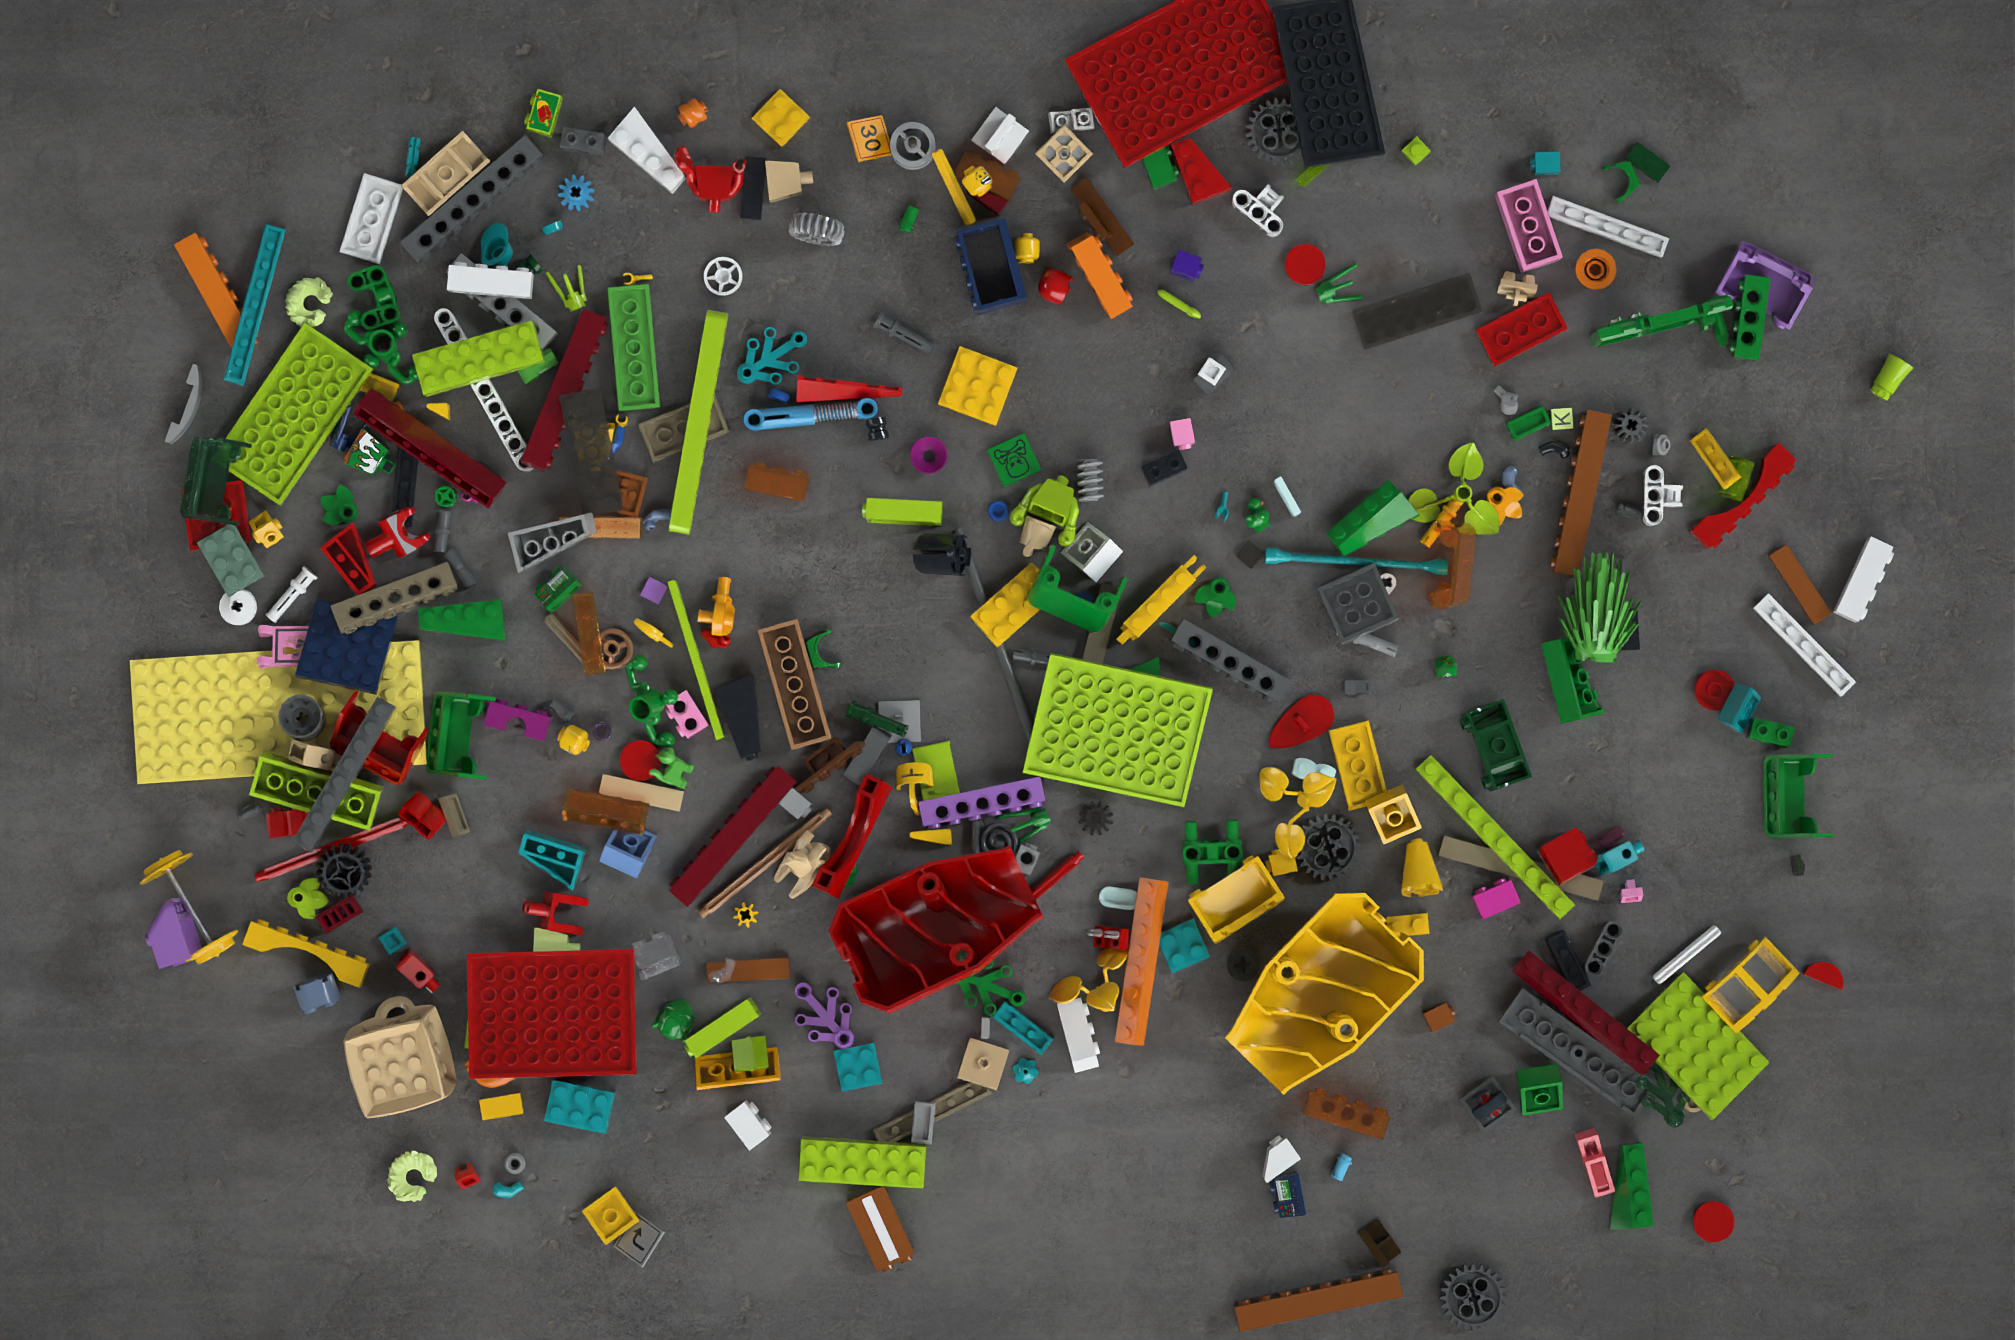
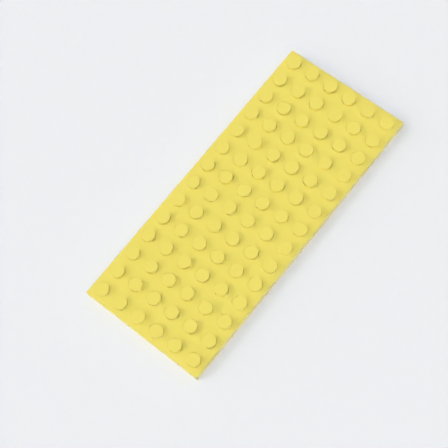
[130,640,427,784]

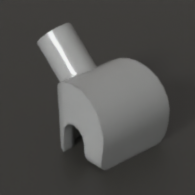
[1494,386,1518,415]

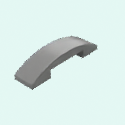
[165,364,202,444]

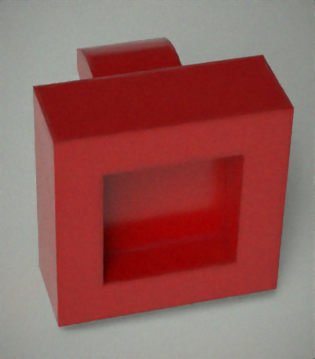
[454,1162,481,1190]

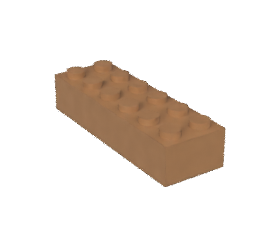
[758,619,832,750]

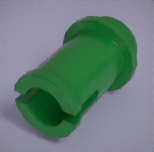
[898,205,919,233]

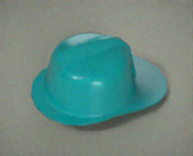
[481,223,513,267]

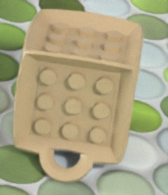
[343,996,456,1118]

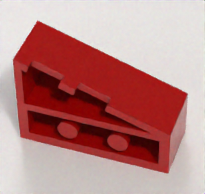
[1170,138,1232,206]
[320,522,378,596]

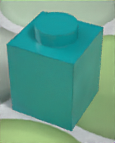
[1530,152,1561,176]

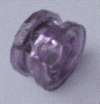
[592,722,612,741]

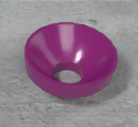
[910,437,948,474]

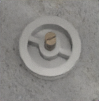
[890,122,936,170]

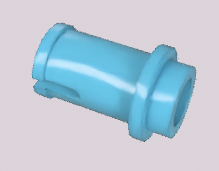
[1330,1153,1352,1181]

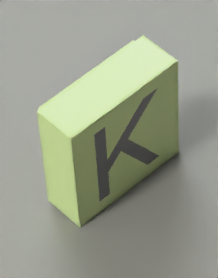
[1550,408,1573,430]

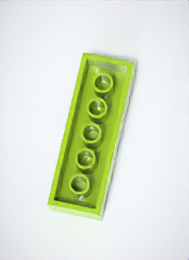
[412,320,546,397]
[249,751,384,831]
[799,1136,926,1188]

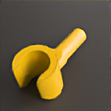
[623,273,653,286]

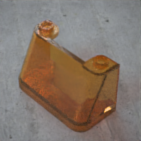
[1427,520,1476,609]

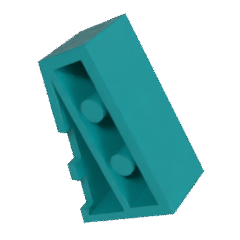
[518,830,587,890]

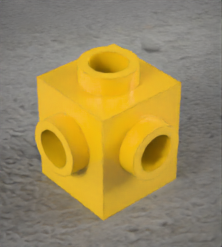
[249,510,284,548]

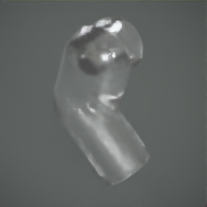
[709,958,736,984]

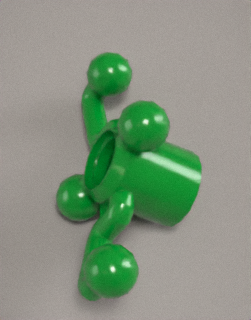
[343,310,419,385]
[625,654,679,748]

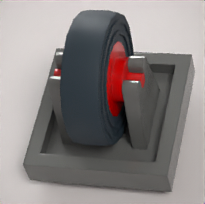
[1459,1075,1517,1133]

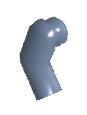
[1502,466,1522,491]
[643,509,672,531]

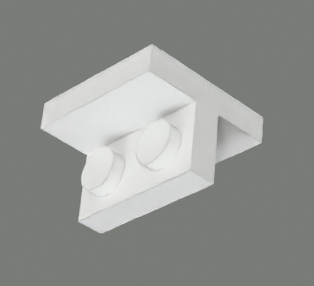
[972,107,1029,165]

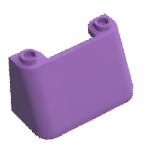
[1716,241,1815,330]

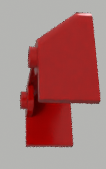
[330,690,428,785]

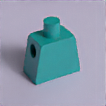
[1596,840,1644,876]

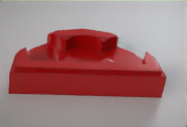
[1803,961,1844,990]

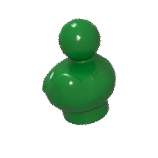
[1245,498,1271,533]

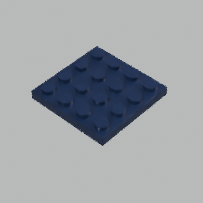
[295,599,398,695]

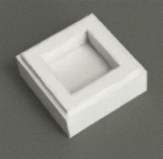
[1197,357,1226,386]

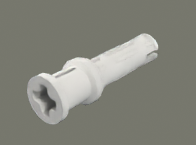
[265,566,318,623]

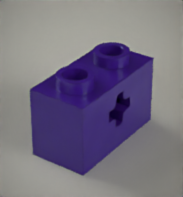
[1170,250,1204,282]

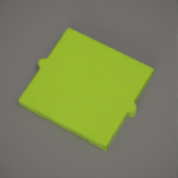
[731,1036,769,1073]

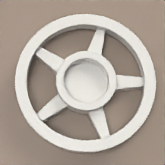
[704,257,743,296]

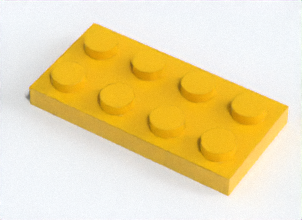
[970,562,1040,647]

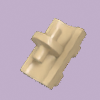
[1497,271,1538,306]

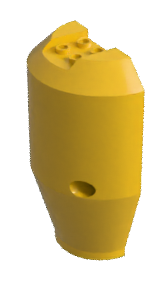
[1225,893,1424,1095]

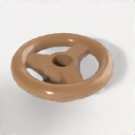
[592,628,633,670]

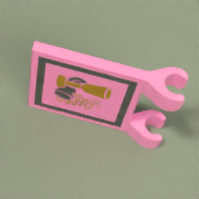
[257,625,309,669]

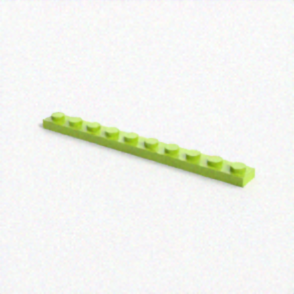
[1415,755,1575,920]

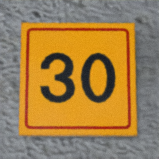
[847,115,892,162]

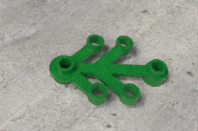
[955,961,1026,1016]

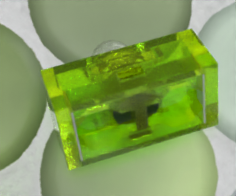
[1717,456,1755,502]

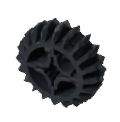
[316,842,372,898]

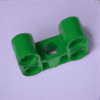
[347,265,401,331]

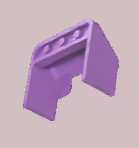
[145,898,203,969]

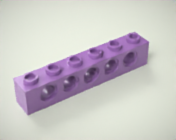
[919,777,1045,829]

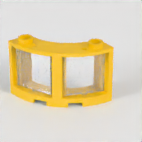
[1702,937,1799,1033]

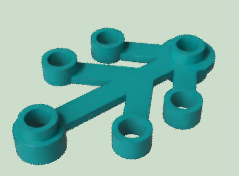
[737,327,808,385]

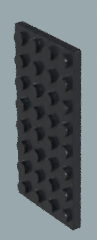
[1271,0,1385,169]

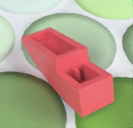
[1574,1128,1615,1198]

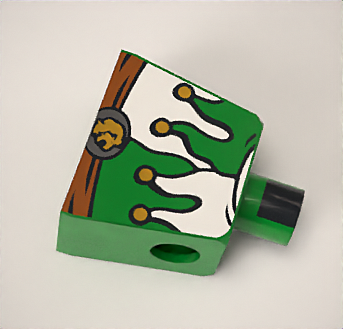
[342,428,396,476]

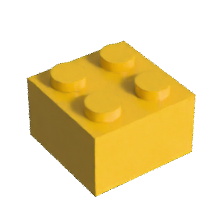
[1365,784,1422,844]

